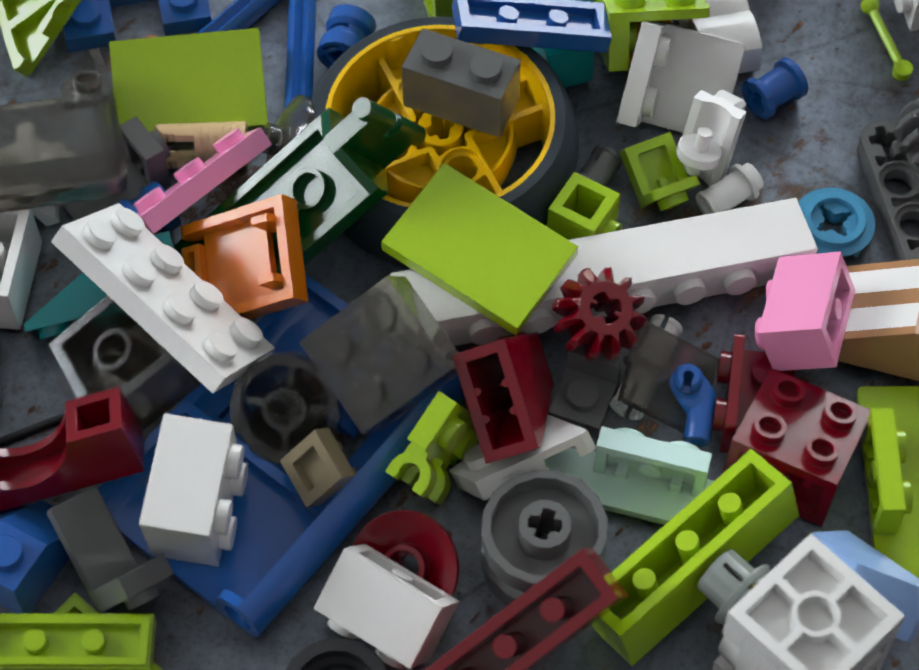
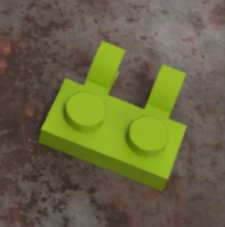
[385,391,478,505]

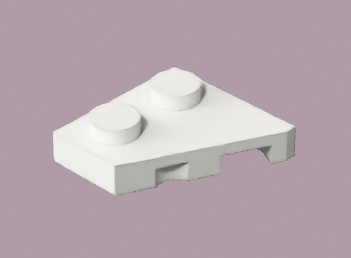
[449,415,596,500]

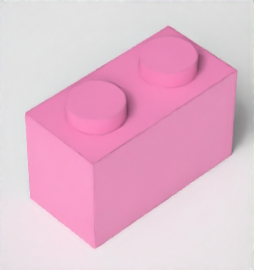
[755,252,855,371]

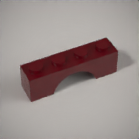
[0,387,145,511]

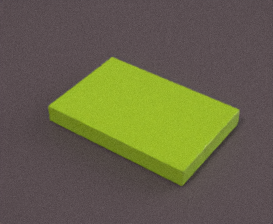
[109,28,269,143]
[381,163,579,336]

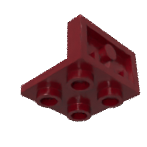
[721,369,871,527]

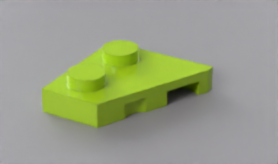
[0,0,81,77]

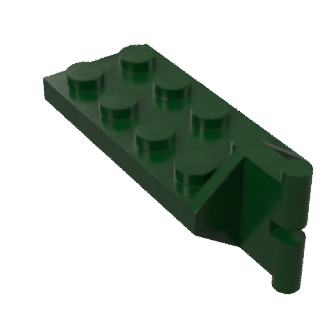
[173,97,426,274]

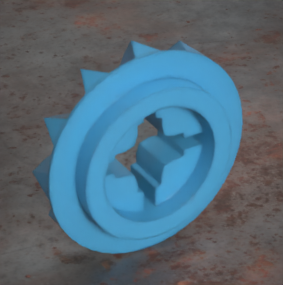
[798,187,875,258]

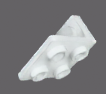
[616,21,745,133]

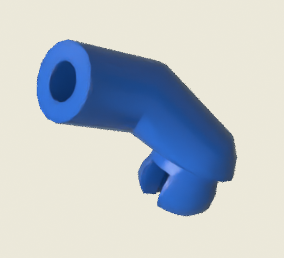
[670,364,716,447]

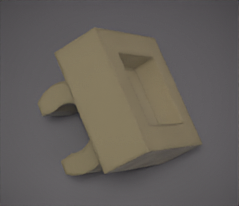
[280,428,357,508]

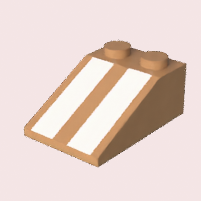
[838,259,919,381]

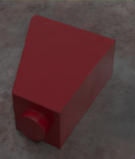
[452,332,554,464]

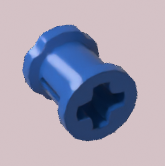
[741,57,809,120]

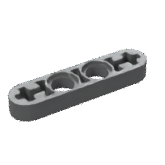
[857,120,919,261]

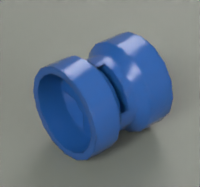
[317,4,376,68]

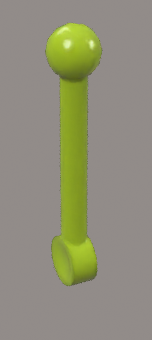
[861,0,913,81]

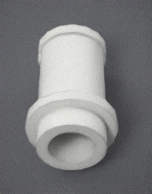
[695,163,764,215]

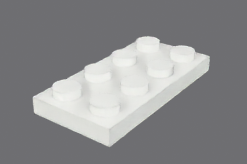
[51,203,275,393]

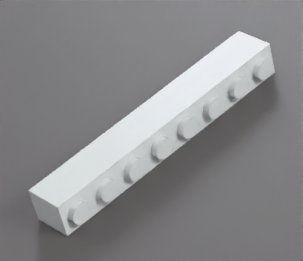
[388,198,818,356]

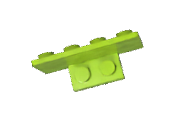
[856,386,919,578]

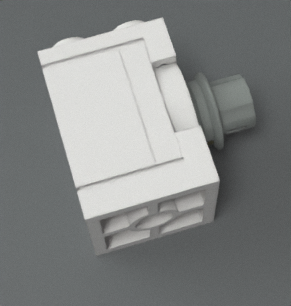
[697,534,905,670]

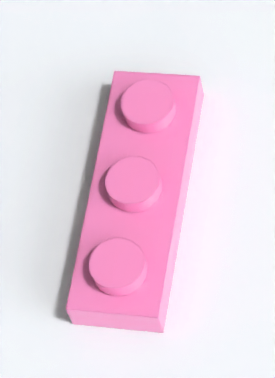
[133,127,272,234]

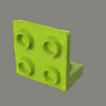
[593,0,710,72]

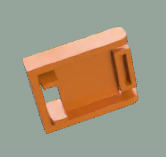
[180,194,309,319]

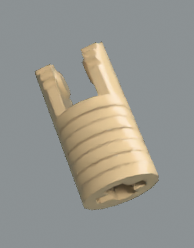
[154,121,249,170]

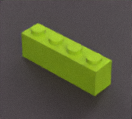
[592,449,799,666]

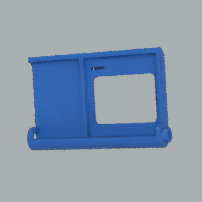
[98,274,466,637]

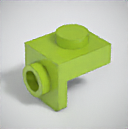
[619,132,700,212]

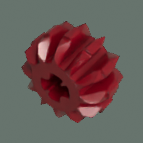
[552,267,647,361]

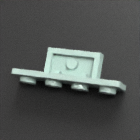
[544,426,714,525]

